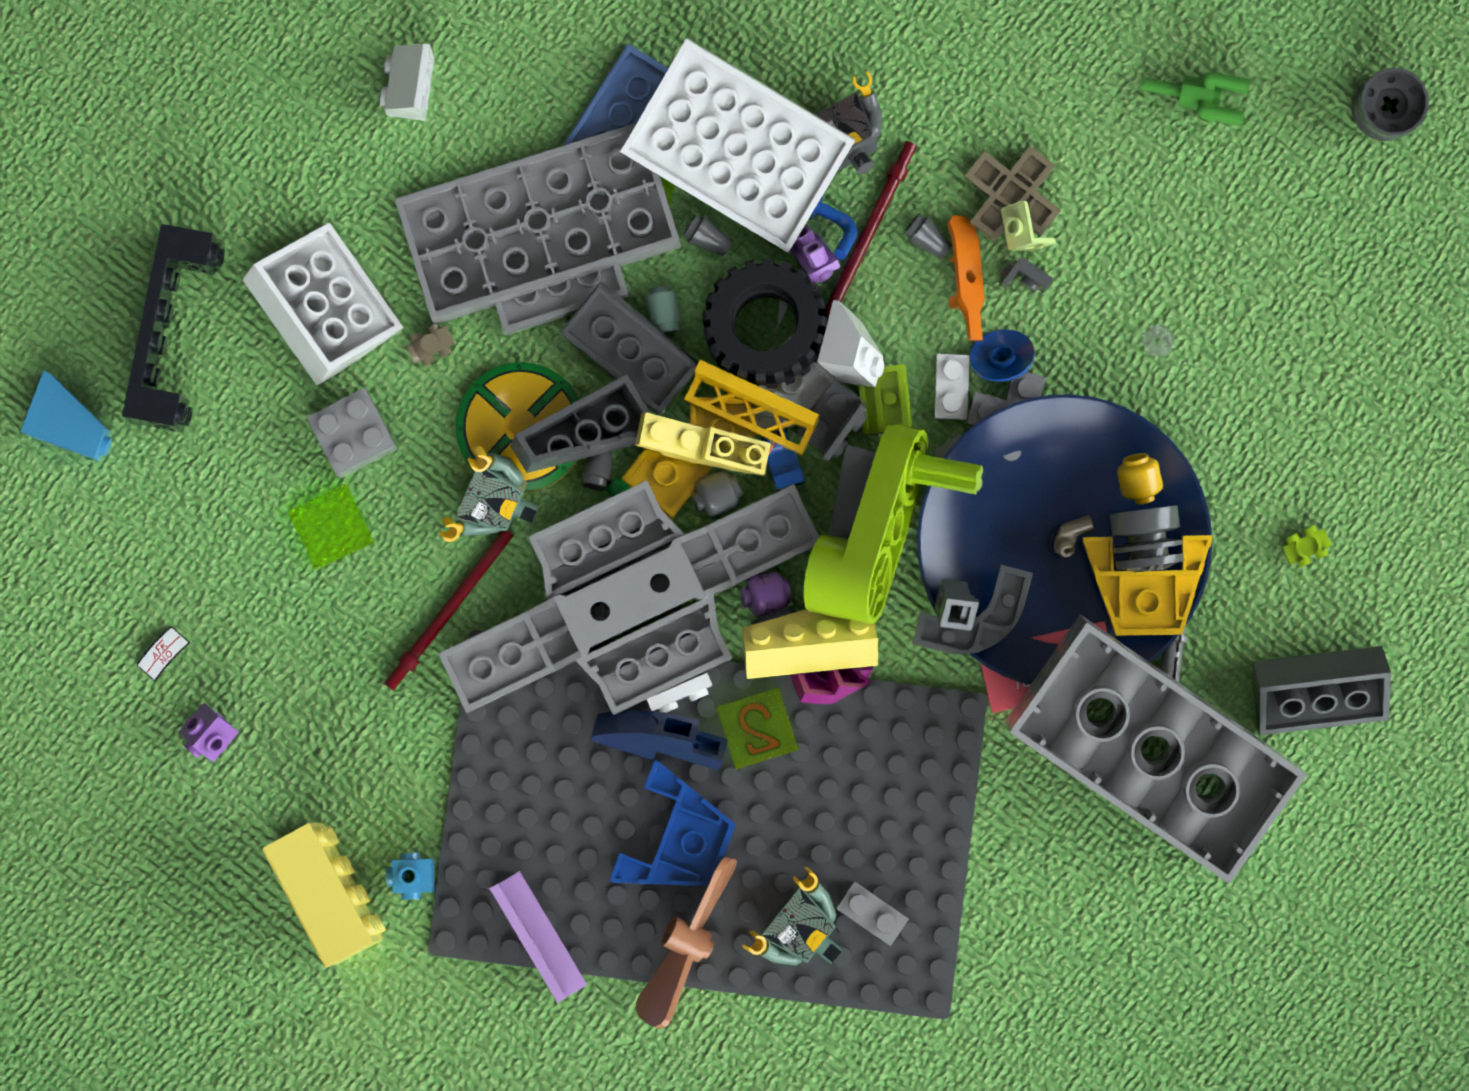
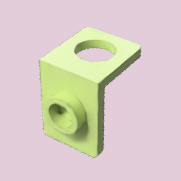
[1001,201,1056,251]

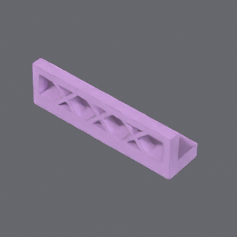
[489,871,587,1003]

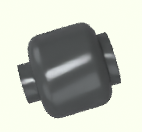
[691,470,742,518]

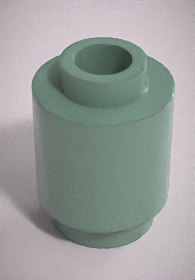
[644,286,682,334]

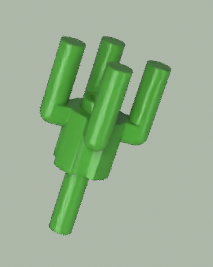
[1142,72,1251,126]

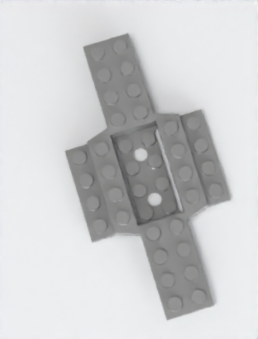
[438,481,819,715]

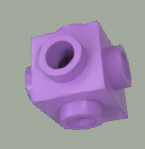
[179,702,239,762]

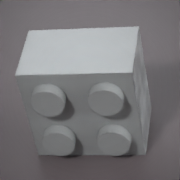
[307,387,398,479]

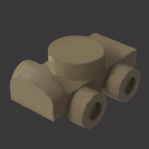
[406,323,455,367]

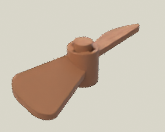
[636,856,737,1029]

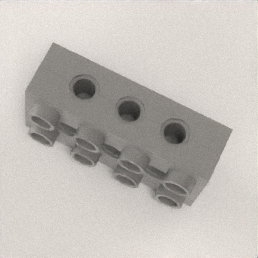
[1005,614,1307,884]

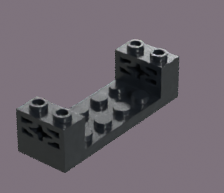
[122,224,225,433]

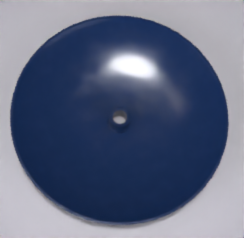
[917,394,1212,685]

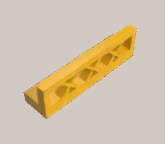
[684,360,819,456]

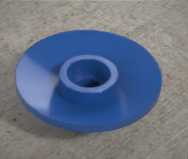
[970,329,1035,382]

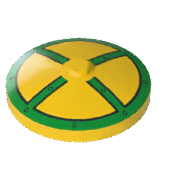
[455,362,580,493]

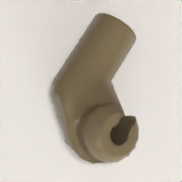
[1053,514,1094,558]

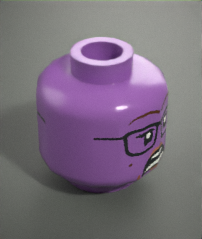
[741,572,791,616]

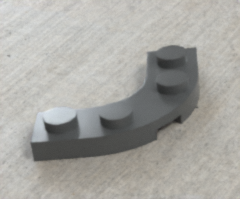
[912,565,1033,654]

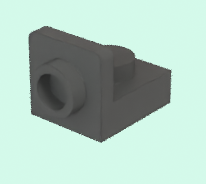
[1000,256,1053,293]

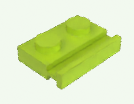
[859,364,913,436]

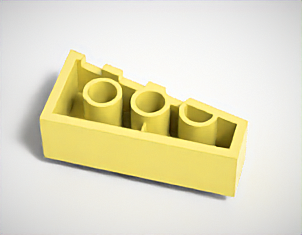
[742,609,878,679]

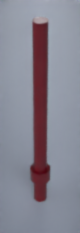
[826,141,917,319]
[384,531,514,691]

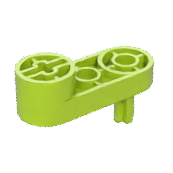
[804,424,983,624]

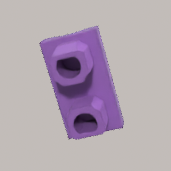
[790,226,840,282]

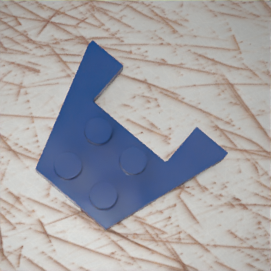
[609,760,736,886]

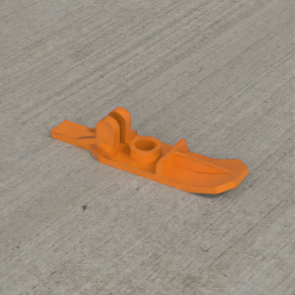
[947,215,985,341]

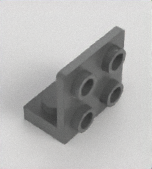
[796,379,867,462]

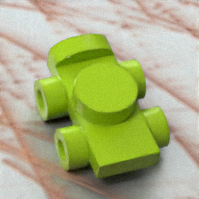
[1282,525,1332,568]

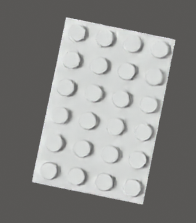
[621,38,856,252]

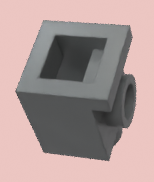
[934,579,979,631]

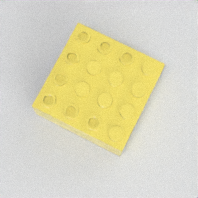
[262,823,386,968]

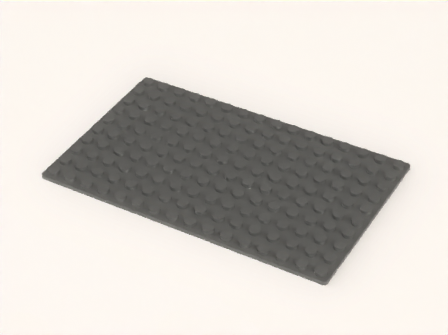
[428,630,987,1019]

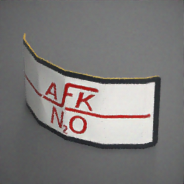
[136,626,190,682]

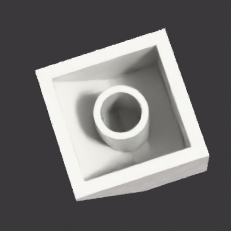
[380,44,435,121]
[817,300,884,387]

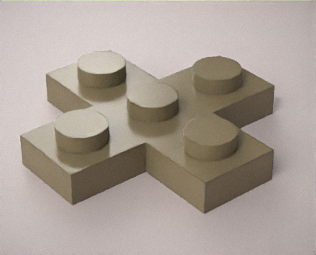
[964,146,1061,243]

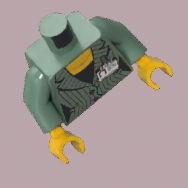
[439,446,539,542]
[742,867,843,966]

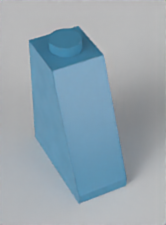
[20,371,112,461]

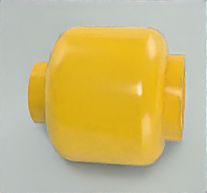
[1117,453,1163,504]

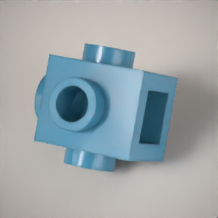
[386,853,435,900]

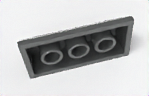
[1252,646,1391,735]

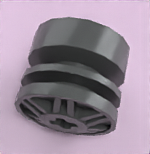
[1352,68,1429,141]
[1109,505,1185,573]

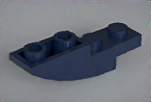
[590,710,728,771]

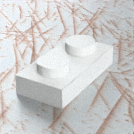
[934,354,970,421]
[647,673,712,713]

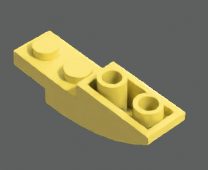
[635,412,771,475]

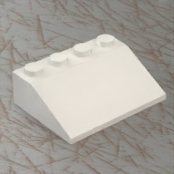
[243,223,403,385]

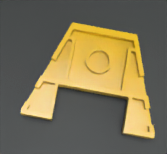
[1082,535,1212,636]

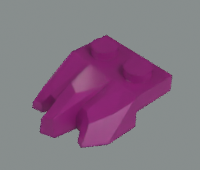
[790,666,874,704]

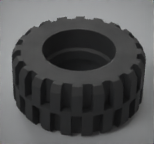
[702,258,828,389]

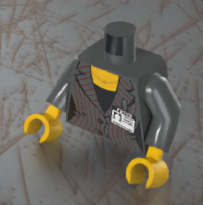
[816,71,882,174]

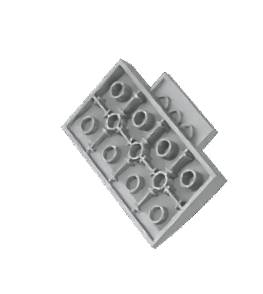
[395,123,682,336]

